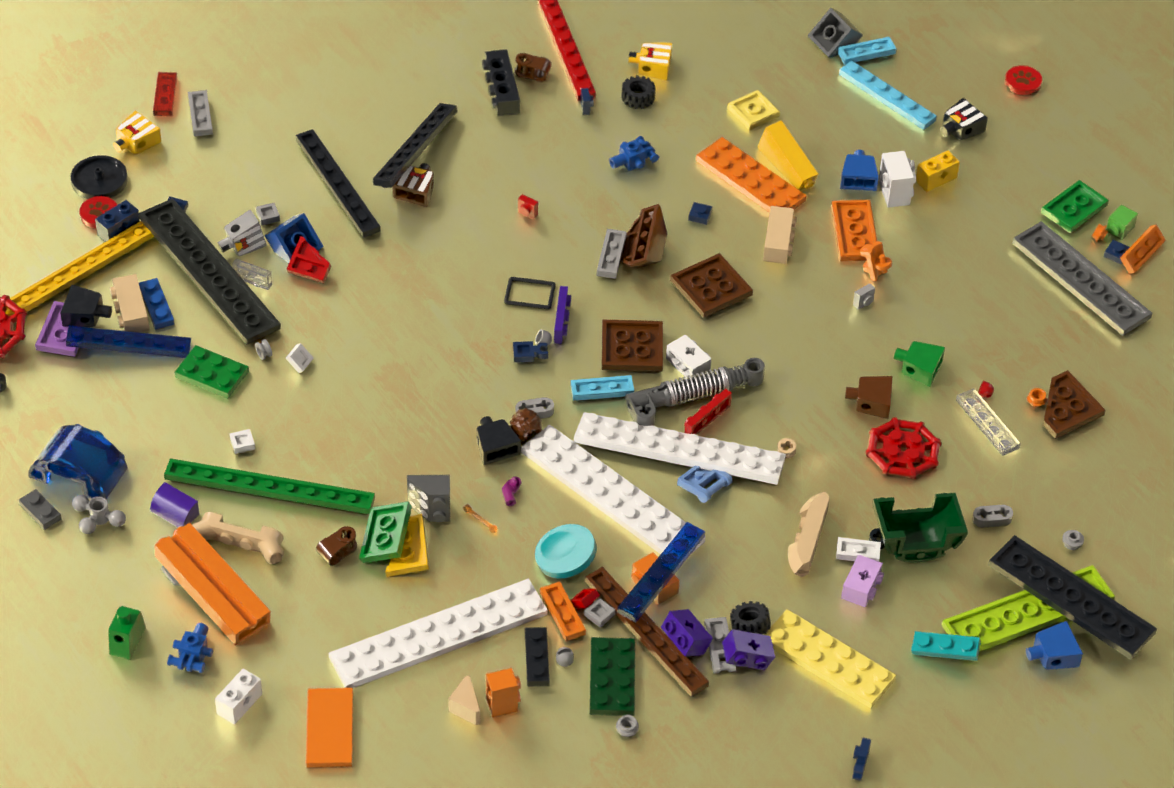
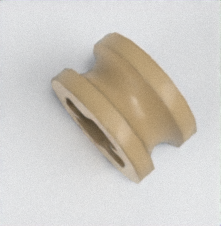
[777,438,796,458]

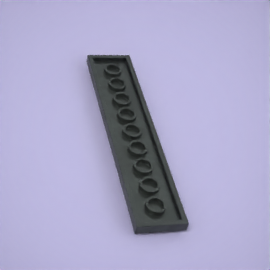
[139,198,281,345]

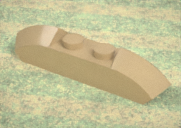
[788,492,830,577]

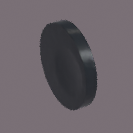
[71,155,128,199]

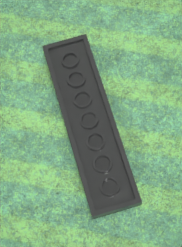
[1012,221,1152,336]

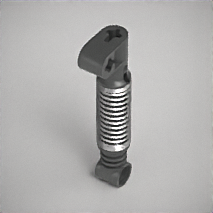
[625,358,765,426]

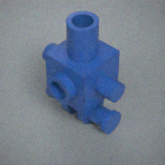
[609,136,659,171]
[167,623,213,673]

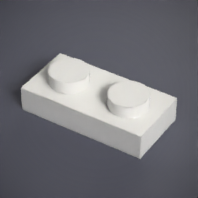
[836,537,881,562]

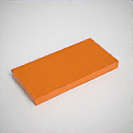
[831,200,877,261]
[306,688,353,768]

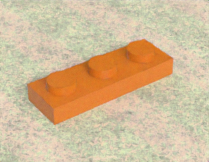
[1120,224,1166,274]
[540,581,586,641]

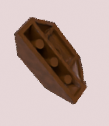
[620,204,667,267]

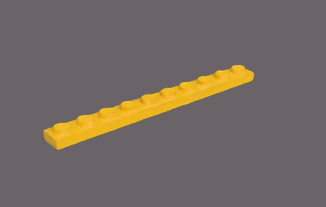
[5,221,154,316]

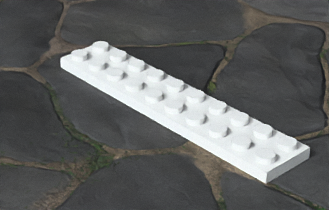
[574,412,786,485]
[521,424,706,566]
[329,579,547,688]

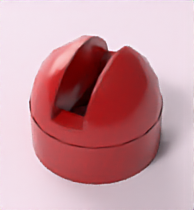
[977,380,994,398]

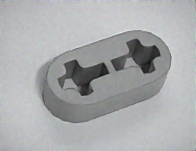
[515,397,554,419]
[972,505,1013,528]

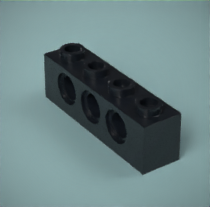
[482,49,520,116]

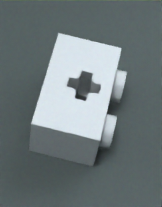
[666,334,711,378]
[215,669,262,725]

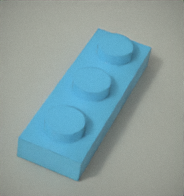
[838,37,896,65]
[570,375,634,401]

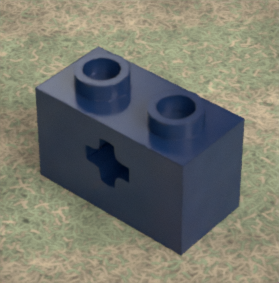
[95,200,140,242]

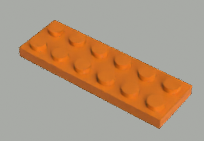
[696,137,806,213]

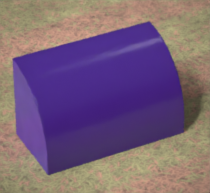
[150,482,199,527]

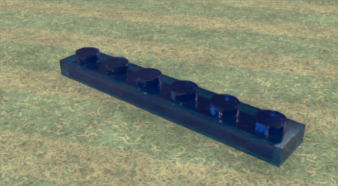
[66,326,191,358]
[617,522,705,622]

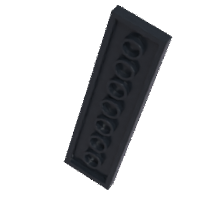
[988,535,1157,660]

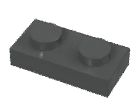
[18,489,61,530]

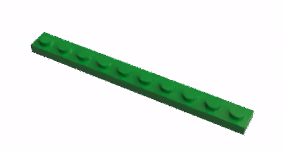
[164,458,375,514]

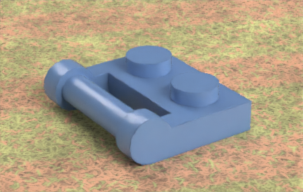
[677,466,733,503]

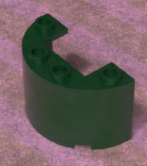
[873,493,968,563]

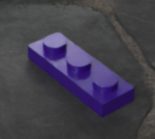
[554,286,571,344]

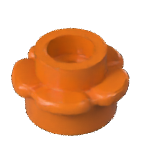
[1091,223,1108,242]
[1027,388,1047,407]

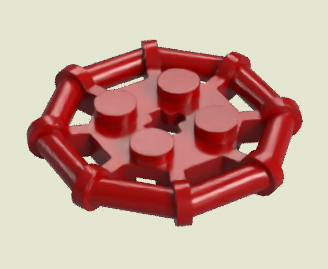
[0,295,27,359]
[865,417,942,480]

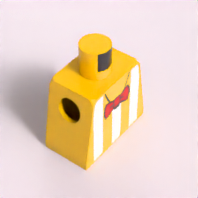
[628,43,672,80]
[113,111,162,154]

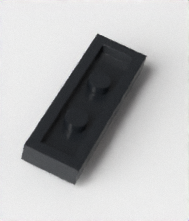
[525,627,549,687]

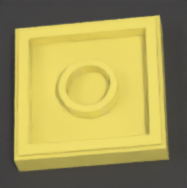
[727,90,780,130]

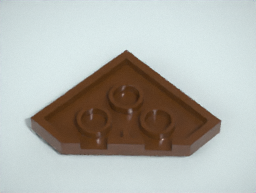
[1043,370,1105,439]

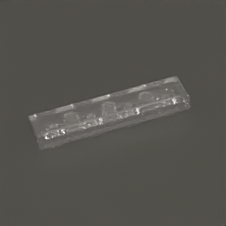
[956,388,1020,456]

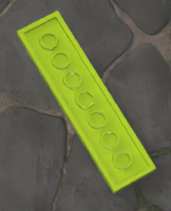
[942,565,1115,652]

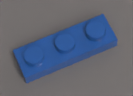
[139,278,175,330]

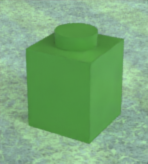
[1106,205,1138,240]

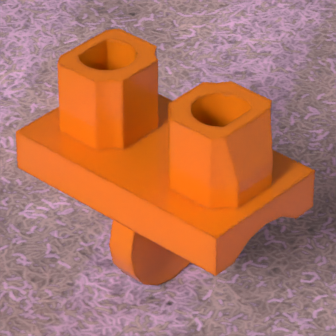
[860,241,892,282]

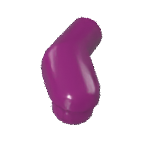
[502,476,522,506]

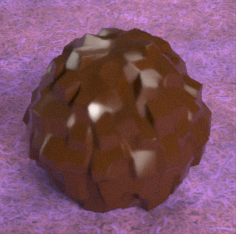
[510,408,542,442]

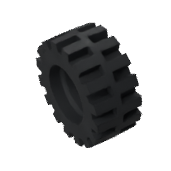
[622,75,655,109]
[730,601,771,634]

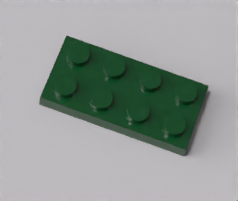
[590,637,635,716]

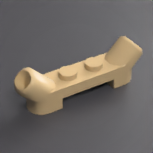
[192,512,284,564]

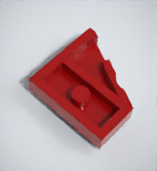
[286,236,331,284]

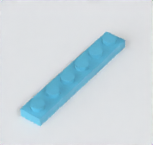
[839,61,937,130]

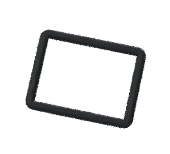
[504,277,556,309]

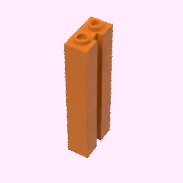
[155,523,271,645]

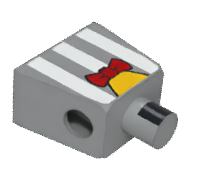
[218,210,267,256]

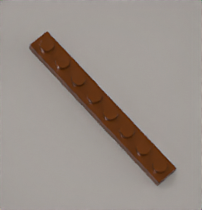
[585,567,709,697]

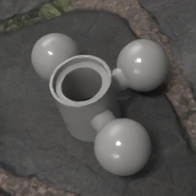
[72,495,126,534]

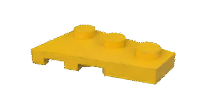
[385,514,429,577]

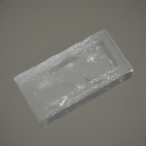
[232,259,272,290]

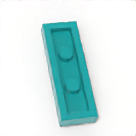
[911,631,981,661]

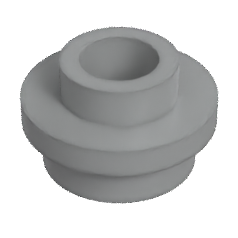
[1062,530,1084,550]
[616,715,639,737]

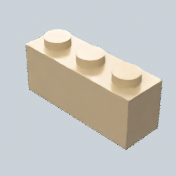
[763,206,797,264]
[110,274,149,335]

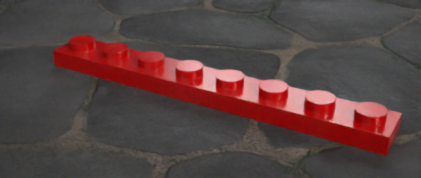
[538,0,596,101]

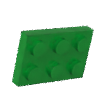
[1041,180,1109,233]
[174,345,249,399]
[359,501,412,563]

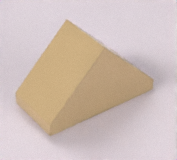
[449,676,480,725]

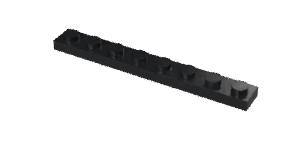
[373,103,457,188]
[296,129,381,238]

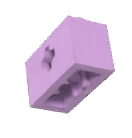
[841,554,884,607]

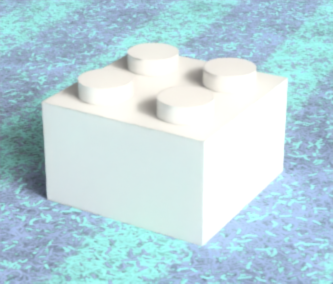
[878,151,916,208]

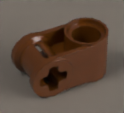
[514,53,552,82]
[316,526,357,566]

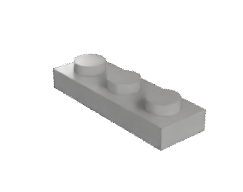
[188,90,213,136]
[597,229,627,279]

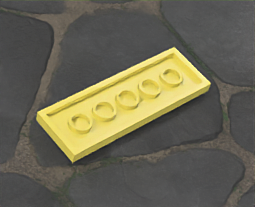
[764,609,896,709]

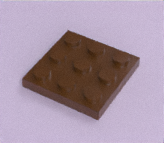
[670,253,753,318]
[602,319,663,372]

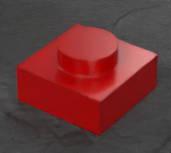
[518,194,538,220]
[570,589,600,609]

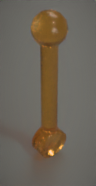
[463,504,497,533]

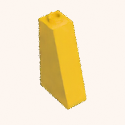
[758,120,818,190]

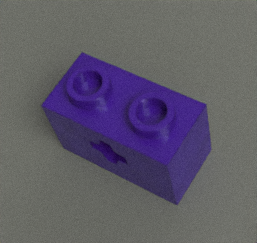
[661,609,713,657]
[722,629,775,670]

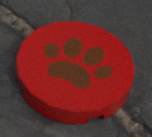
[1005,65,1042,95]
[79,196,117,229]

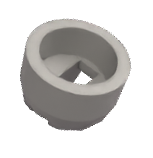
[535,329,552,346]
[556,647,574,667]

